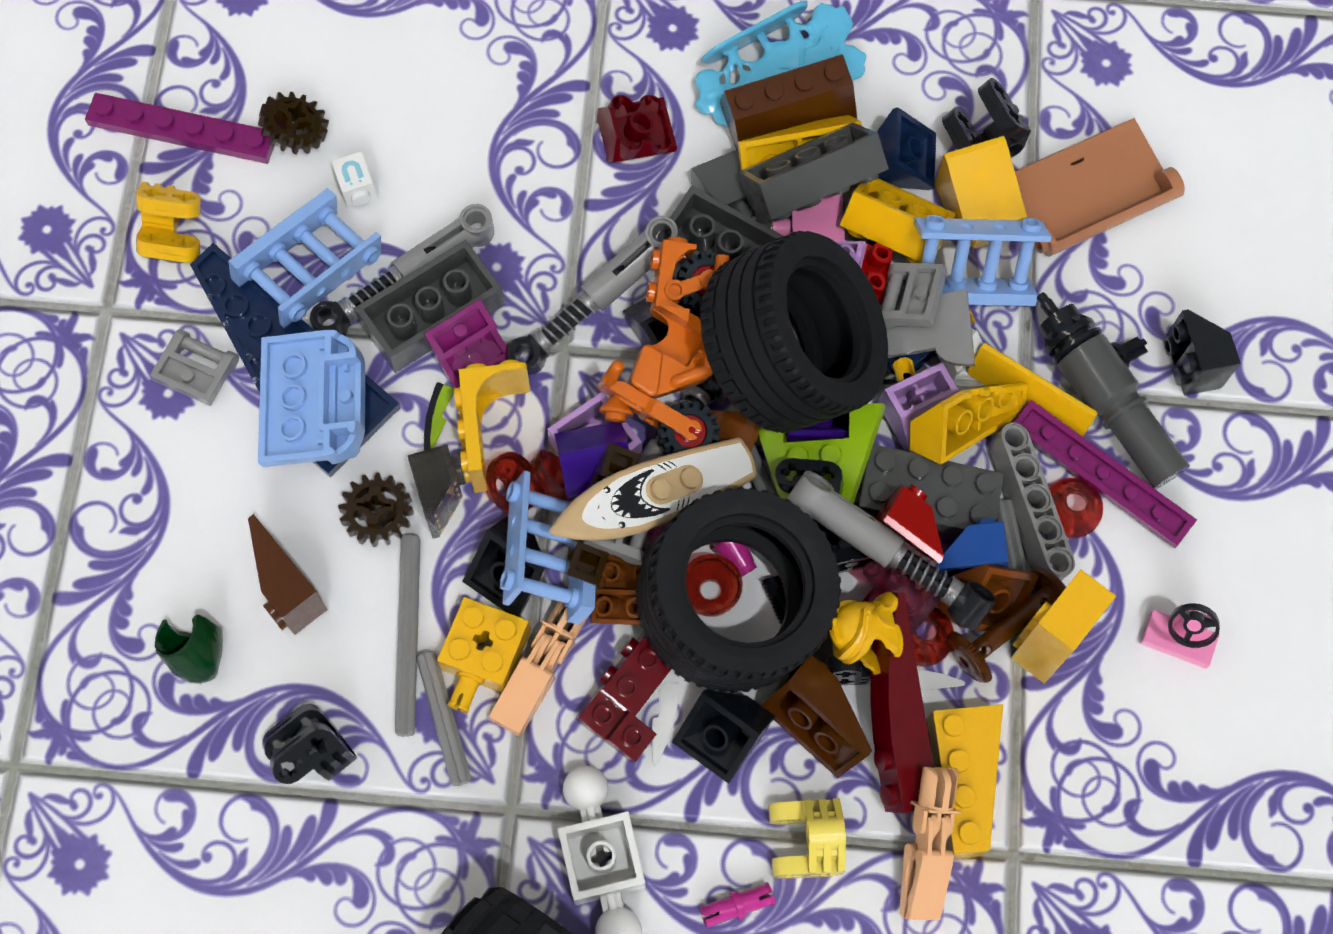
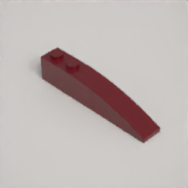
[870,592,934,814]

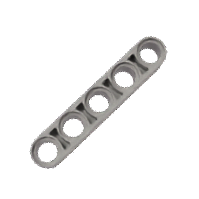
[989,423,1075,581]

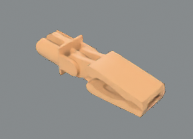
[489,601,589,737]
[899,767,961,920]

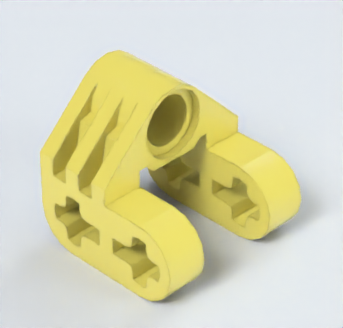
[768,798,846,879]

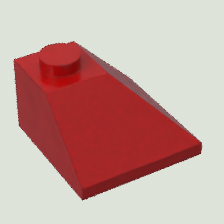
[875,484,944,563]

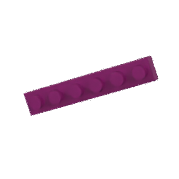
[85,92,275,164]
[1013,400,1197,548]

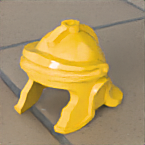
[829,592,903,675]

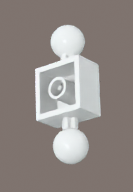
[558,766,645,934]

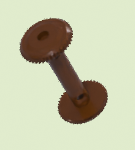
[948,567,1066,683]

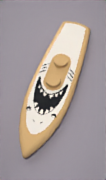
[549,438,757,541]

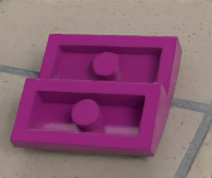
[423,299,508,388]

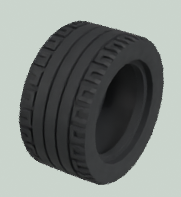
[700,231,889,433]
[635,487,842,693]

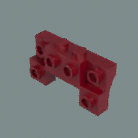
[575,631,671,762]

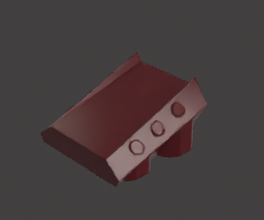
[596,95,677,163]

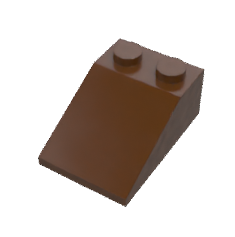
[248,514,328,635]
[761,655,872,778]

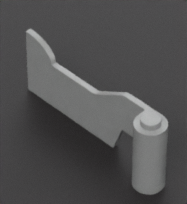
[789,289,976,366]

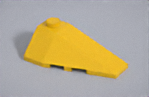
[738,115,862,187]
[909,382,1028,465]

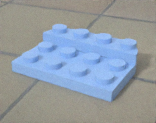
[258,330,365,467]

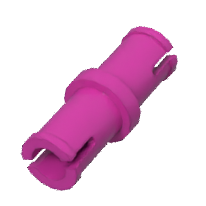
[699,882,775,929]

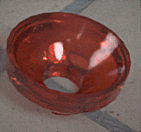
[530,450,575,502]
[485,452,539,513]
[1049,478,1103,539]
[686,554,743,617]
[907,604,954,667]

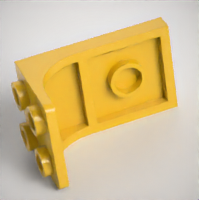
[454,360,530,493]

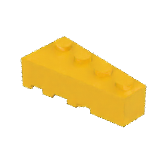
[1011,569,1116,684]

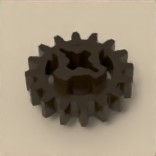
[258,91,329,154]
[338,473,414,547]

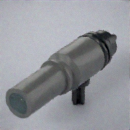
[1037,292,1190,489]

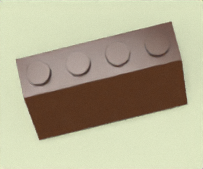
[720,54,857,150]

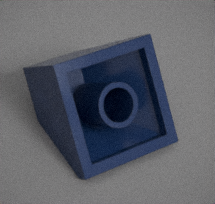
[877,107,936,190]

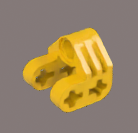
[136,181,201,263]

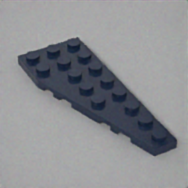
[190,243,400,478]

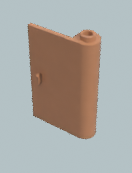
[1015,118,1185,257]

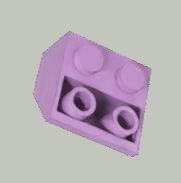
[877,362,959,454]

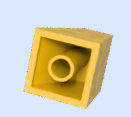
[935,136,1027,248]

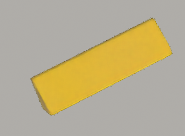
[967,343,1098,437]

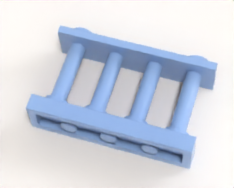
[228,188,381,328]
[902,215,1052,306]
[500,470,596,625]

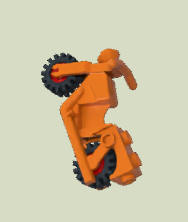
[598,237,729,455]

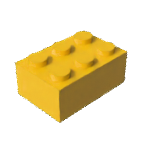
[840,178,956,263]

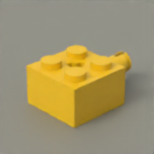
[437,597,531,714]

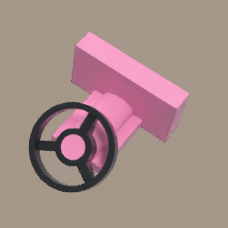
[1140,603,1220,669]

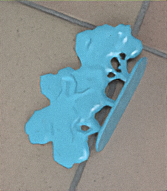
[694,1,866,128]

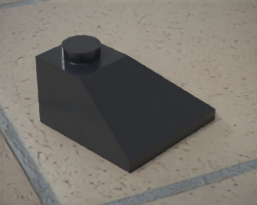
[462,516,545,617]
[672,689,776,784]

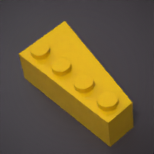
[927,704,1003,859]

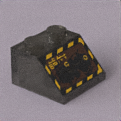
[407,444,466,539]

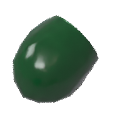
[154,614,223,684]

